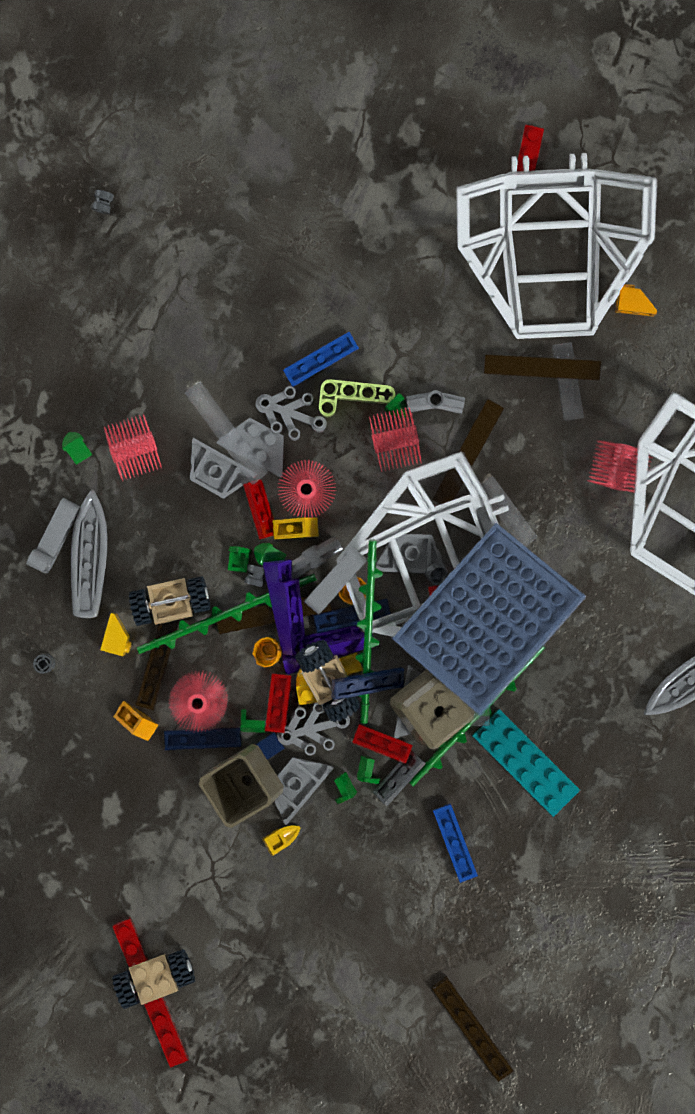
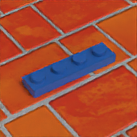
[283,332,359,387]
[433,803,478,883]

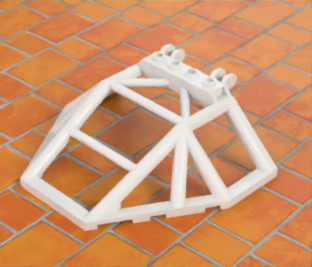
[457,153,657,339]
[630,392,695,595]
[336,452,509,637]

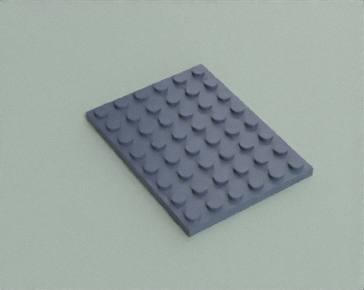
[392,523,586,716]

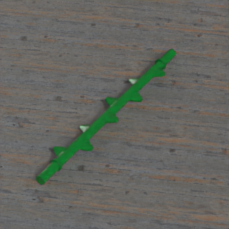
[356,539,383,724]
[137,573,317,654]
[409,646,545,787]

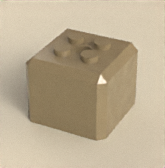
[390,669,474,749]
[199,744,284,828]

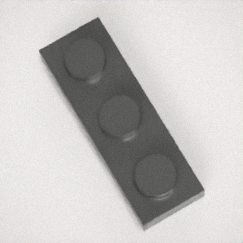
[373,750,426,806]

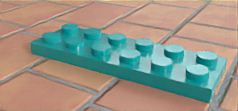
[472,708,580,817]

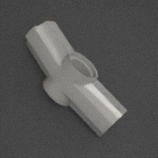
[406,390,465,414]
[292,536,343,579]

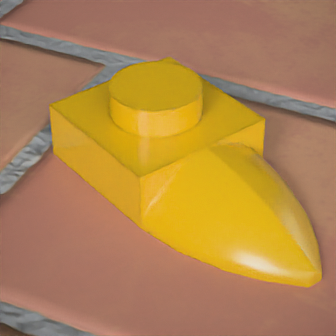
[296,668,317,705]
[262,826,300,856]

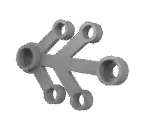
[256,386,327,441]
[277,702,350,755]

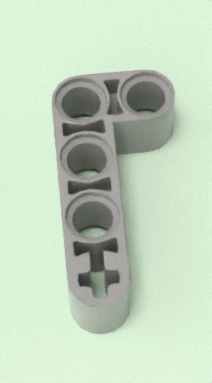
[26,498,81,573]
[304,547,367,615]

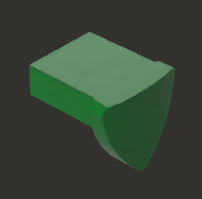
[384,393,407,417]
[62,432,92,465]
[254,543,287,565]
[228,546,252,572]
[240,709,266,733]
[357,755,380,784]
[334,772,357,805]

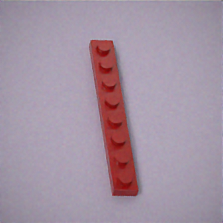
[112,918,189,1068]

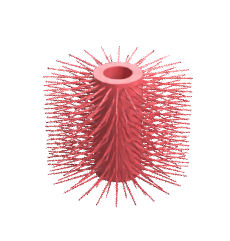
[369,407,422,472]
[104,414,162,481]
[588,440,652,493]
[278,460,336,518]
[168,670,228,732]

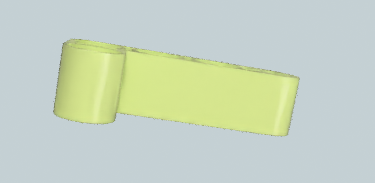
[319,379,396,417]

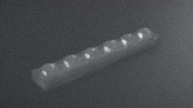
[185,382,268,484]

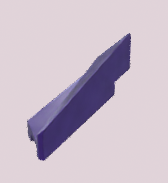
[263,560,305,656]
[281,625,373,675]

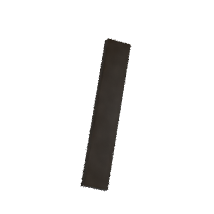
[484,355,601,381]
[432,399,504,504]
[217,596,332,635]
[135,619,180,710]
[432,976,514,1082]

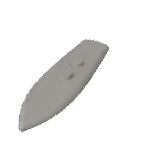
[71,490,108,618]
[644,656,695,715]

